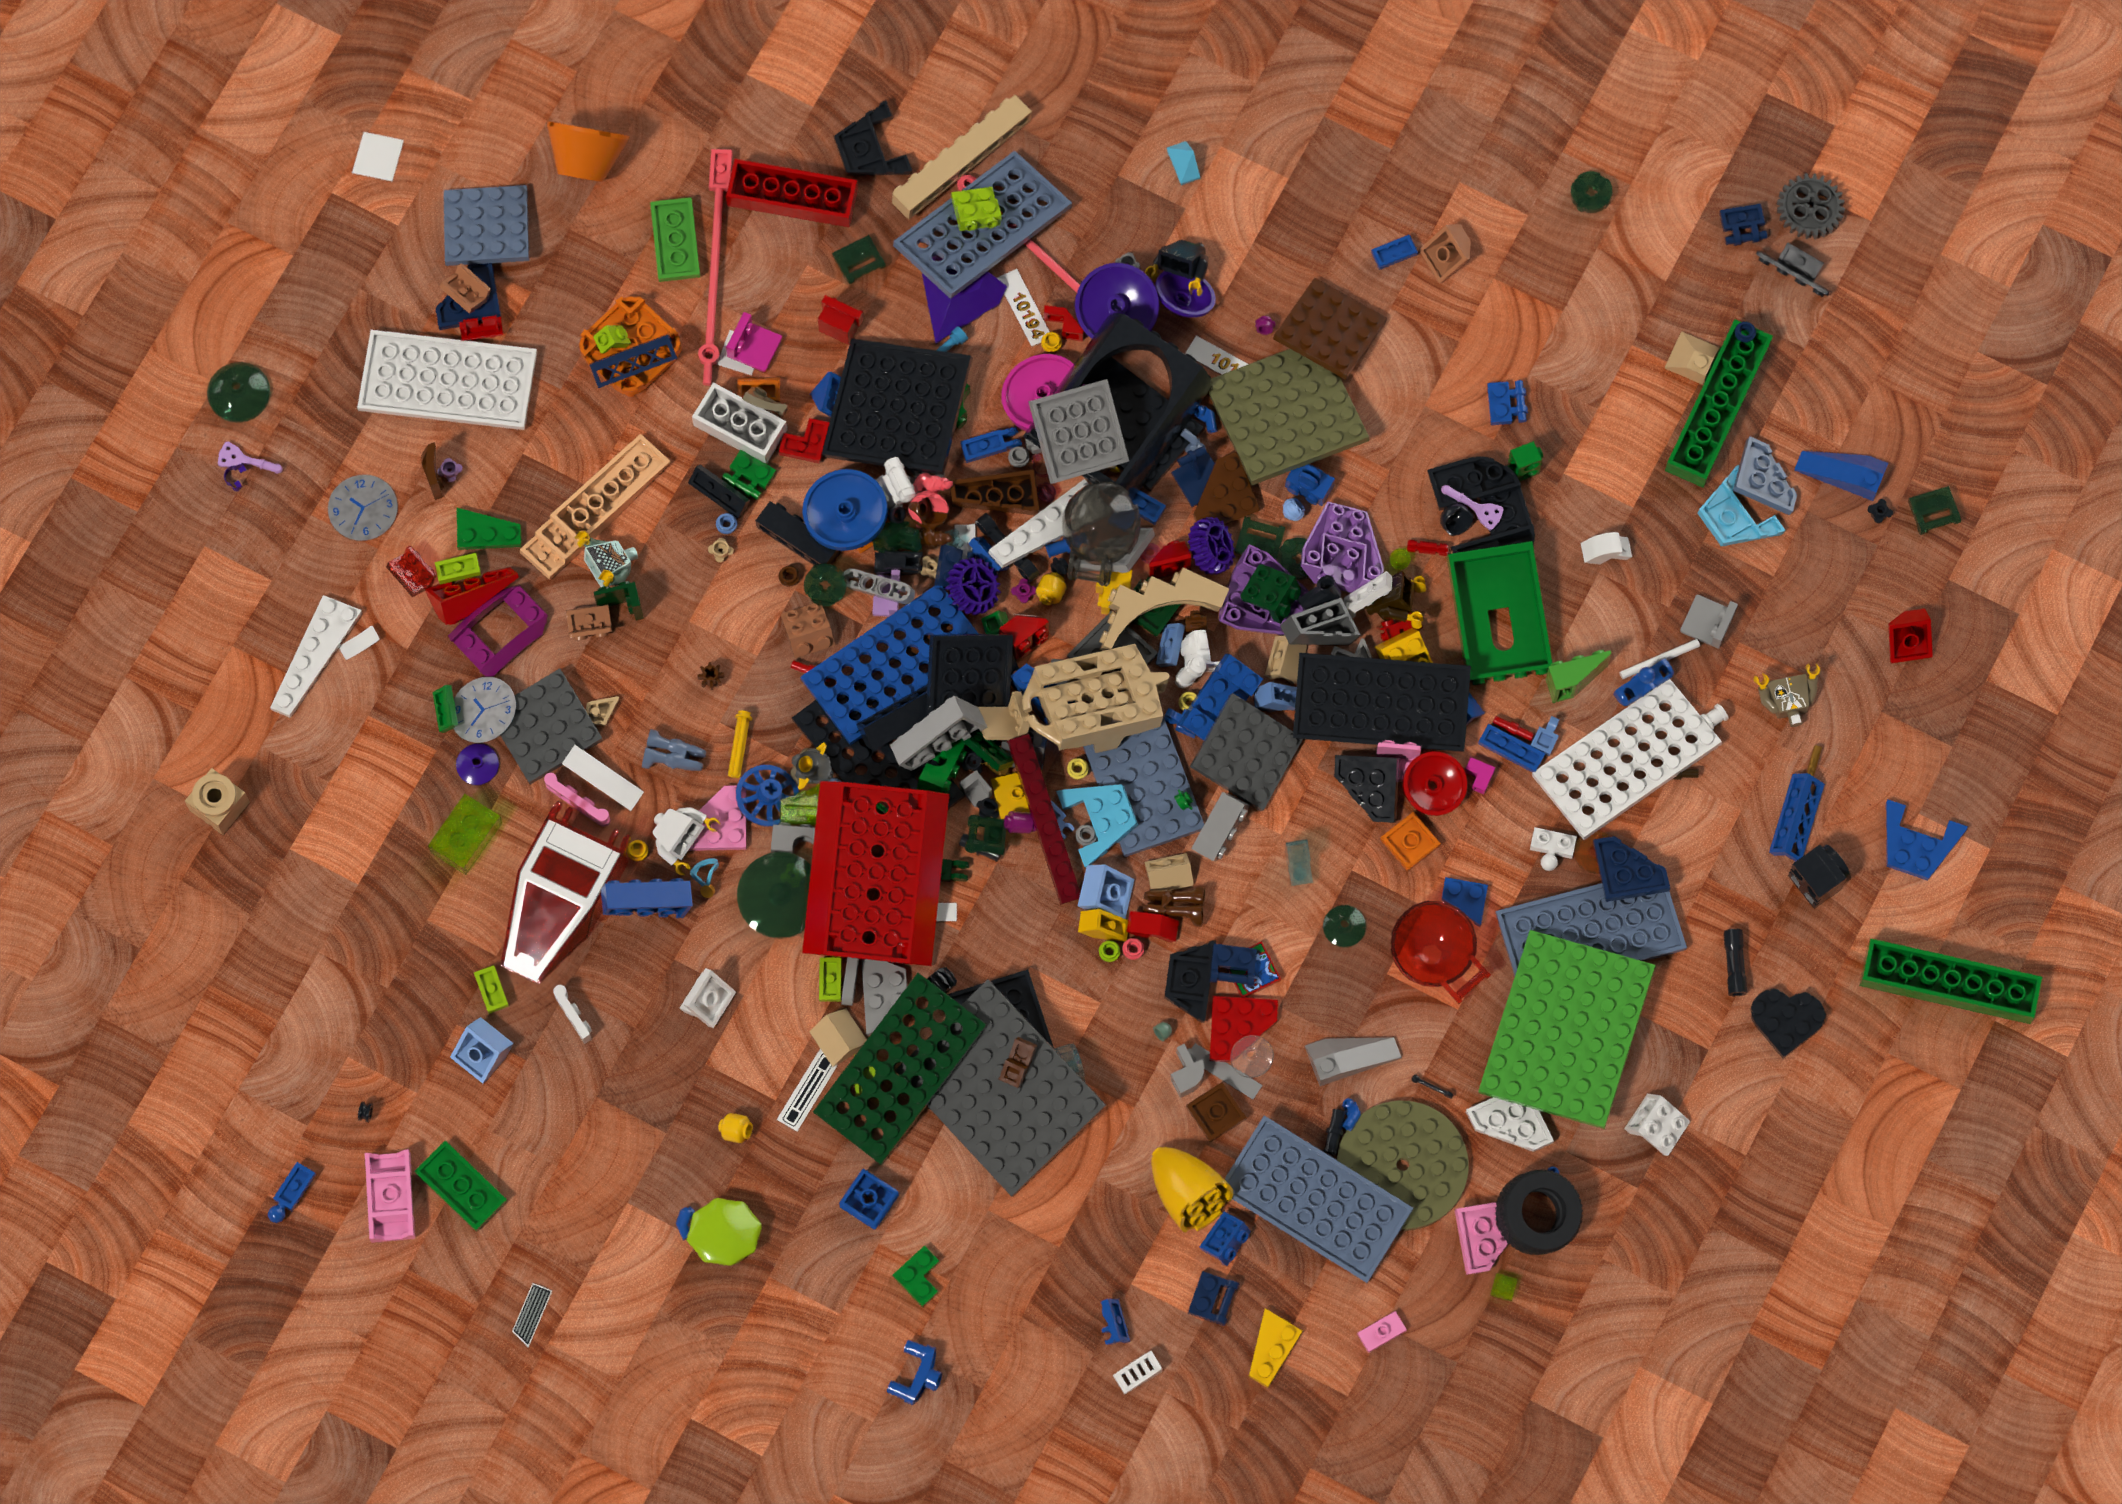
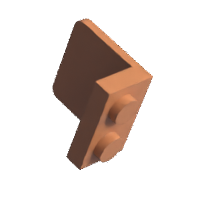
[781,602,835,658]

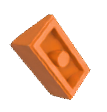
[737,378,780,401]

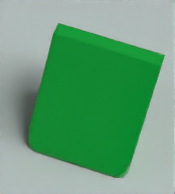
[981,610,1009,634]

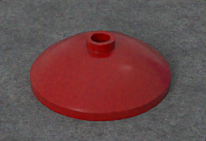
[1403,751,1467,816]

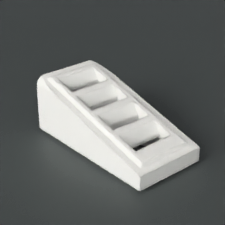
[1113,1351,1162,1395]

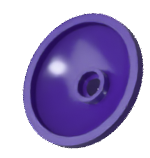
[1155,271,1216,318]

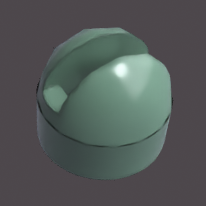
[1153,1022,1172,1041]

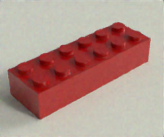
[726,159,858,228]

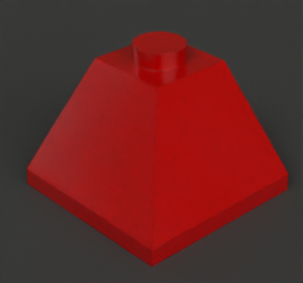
[1148,541,1191,579]
[1888,608,1933,663]

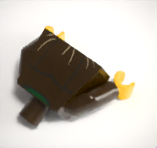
[1365,571,1426,629]

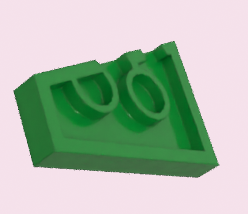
[456,507,522,550]

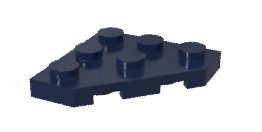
[435,263,502,330]
[1593,836,1670,902]

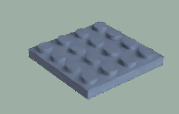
[444,185,529,266]

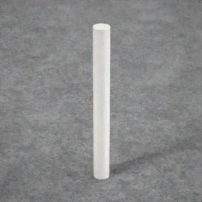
[1619,639,1700,679]

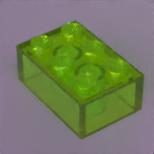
[428,793,502,875]

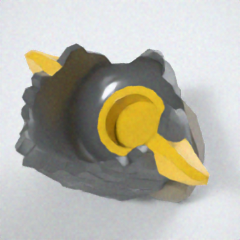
[790,742,833,790]

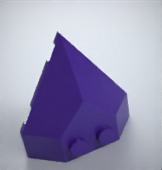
[922,256,1007,344]

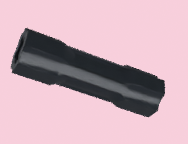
[1723,929,1748,997]

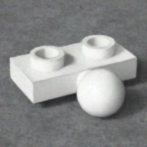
[1530,827,1577,871]

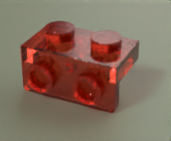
[386,546,436,598]

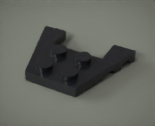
[834,100,913,176]

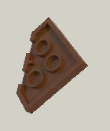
[1193,452,1260,525]

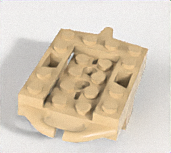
[1022,644,1170,753]

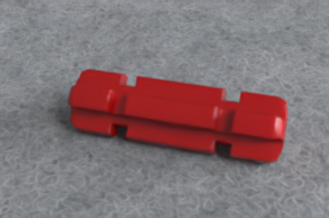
[1407,540,1449,556]

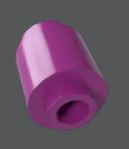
[1004,811,1036,834]

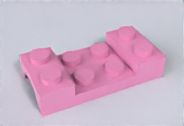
[365,1149,415,1243]

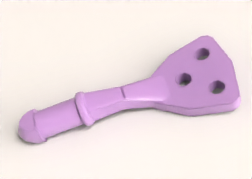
[218,442,283,474]
[1441,485,1504,531]

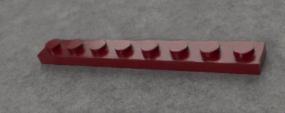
[1007,734,1080,905]

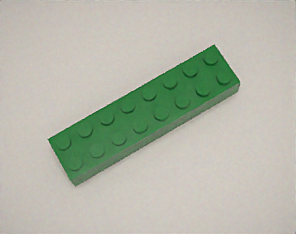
[1665,319,1773,488]
[1859,939,2042,1024]

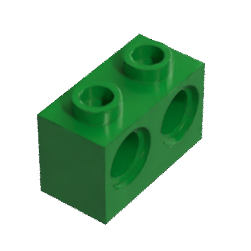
[1507,441,1544,482]

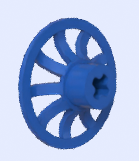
[736,765,799,827]

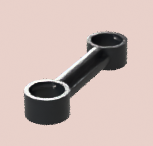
[975,513,1040,583]

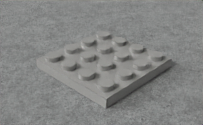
[1028,379,1129,484]

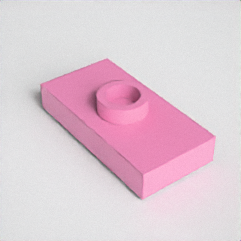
[1357,1311,1407,1353]

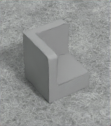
[959,770,992,807]

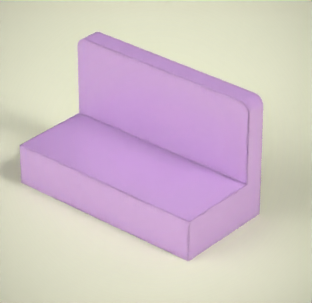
[872,570,901,617]

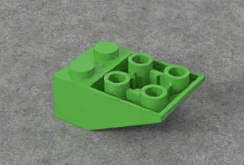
[1546,650,1611,703]

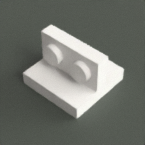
[680,968,736,1028]

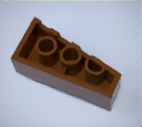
[950,470,1039,515]

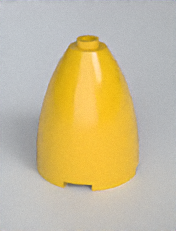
[1151,1147,1233,1233]

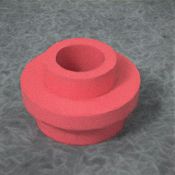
[1122,938,1144,960]

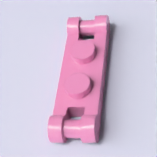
[544,773,610,827]

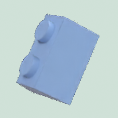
[1078,864,1134,919]
[450,1017,514,1083]

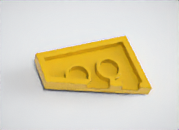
[1249,1308,1303,1388]

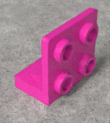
[726,312,782,372]

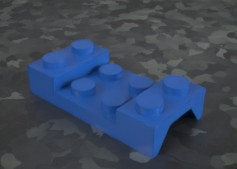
[1178,654,1263,741]

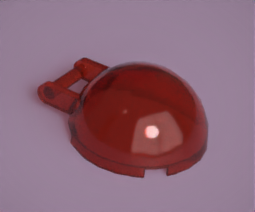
[1390,901,1491,1004]

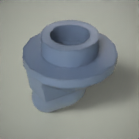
[1180,428,1206,453]

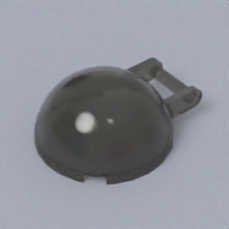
[1062,482,1141,587]

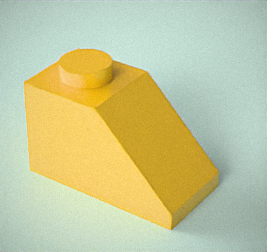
[1078,909,1128,942]

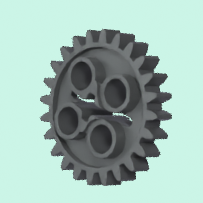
[1777,173,1845,240]

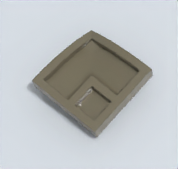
[742,387,788,417]

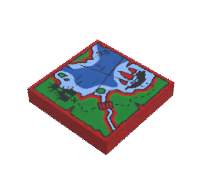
[1227,941,1281,998]

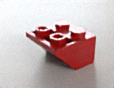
[999,615,1049,660]

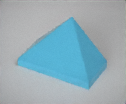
[1166,141,1200,185]

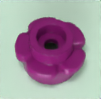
[1255,316,1276,335]

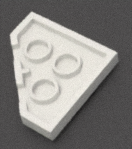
[1466,1097,1554,1152]

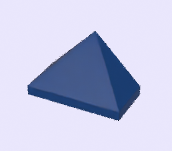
[810,371,841,417]

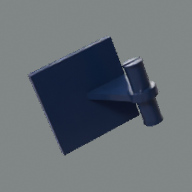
[1171,446,1215,508]

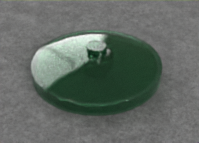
[737,852,811,939]

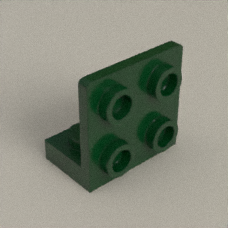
[593,581,644,621]

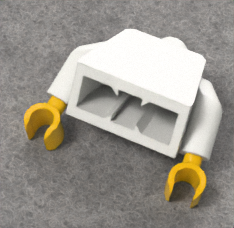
[653,807,721,875]

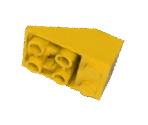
[1374,628,1433,663]

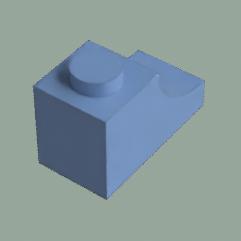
[1254,682,1297,712]

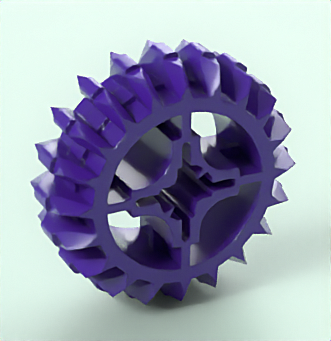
[1188,517,1236,575]
[945,557,1001,615]

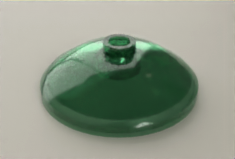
[207,362,271,423]

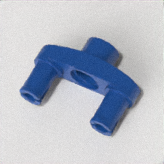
[887,1340,942,1405]

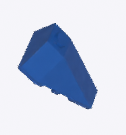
[1794,451,1888,501]

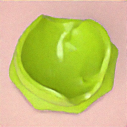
[687,1198,762,1266]

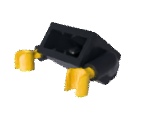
[1145,240,1208,296]

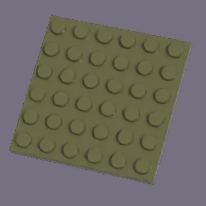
[1208,349,1369,485]

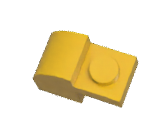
[1096,570,1132,615]

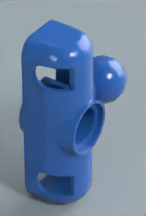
[1613,658,1674,706]

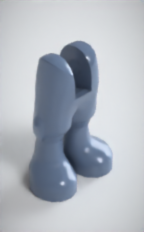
[642,729,706,771]

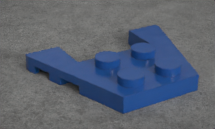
[1885,799,1968,881]

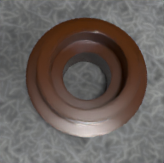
[778,566,800,587]

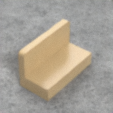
[1265,636,1307,684]
[1144,853,1193,890]

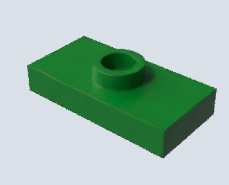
[432,685,458,733]

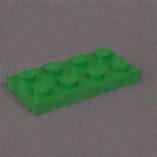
[414,1140,507,1232]

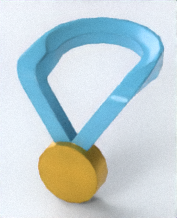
[690,858,719,898]

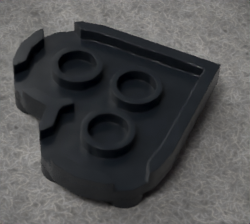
[1750,988,1826,1059]

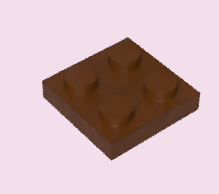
[1186,1082,1247,1143]

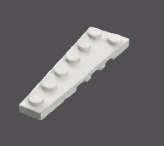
[988,479,1112,568]
[270,595,362,718]

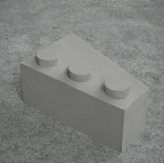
[1191,792,1250,861]

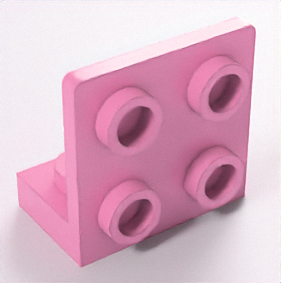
[1376,740,1421,782]

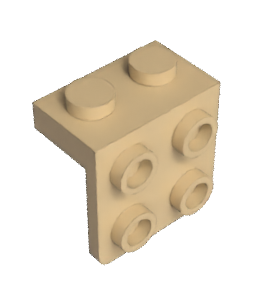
[978,691,1031,740]

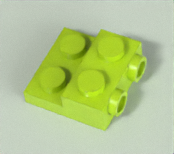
[951,187,1002,231]

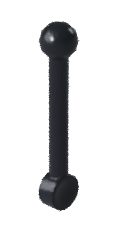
[1411,1074,1454,1099]

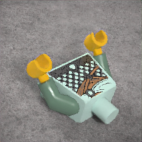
[575,530,638,587]

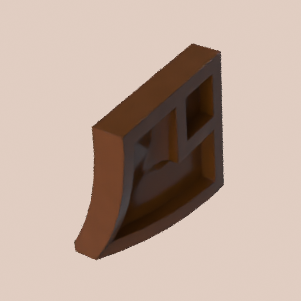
[421,442,444,500]

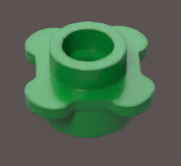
[1174,789,1193,811]

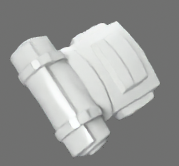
[876,457,917,510]
[1174,630,1220,688]

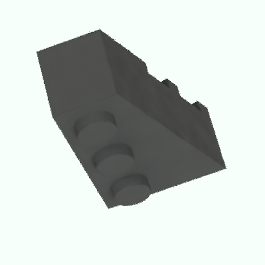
[1280,598,1360,645]

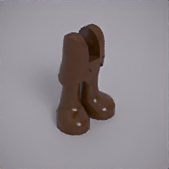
[1143,887,1205,927]

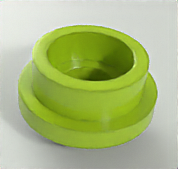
[1099,941,1120,962]

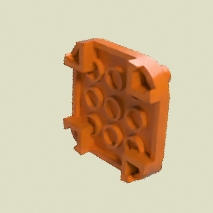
[579,296,682,397]

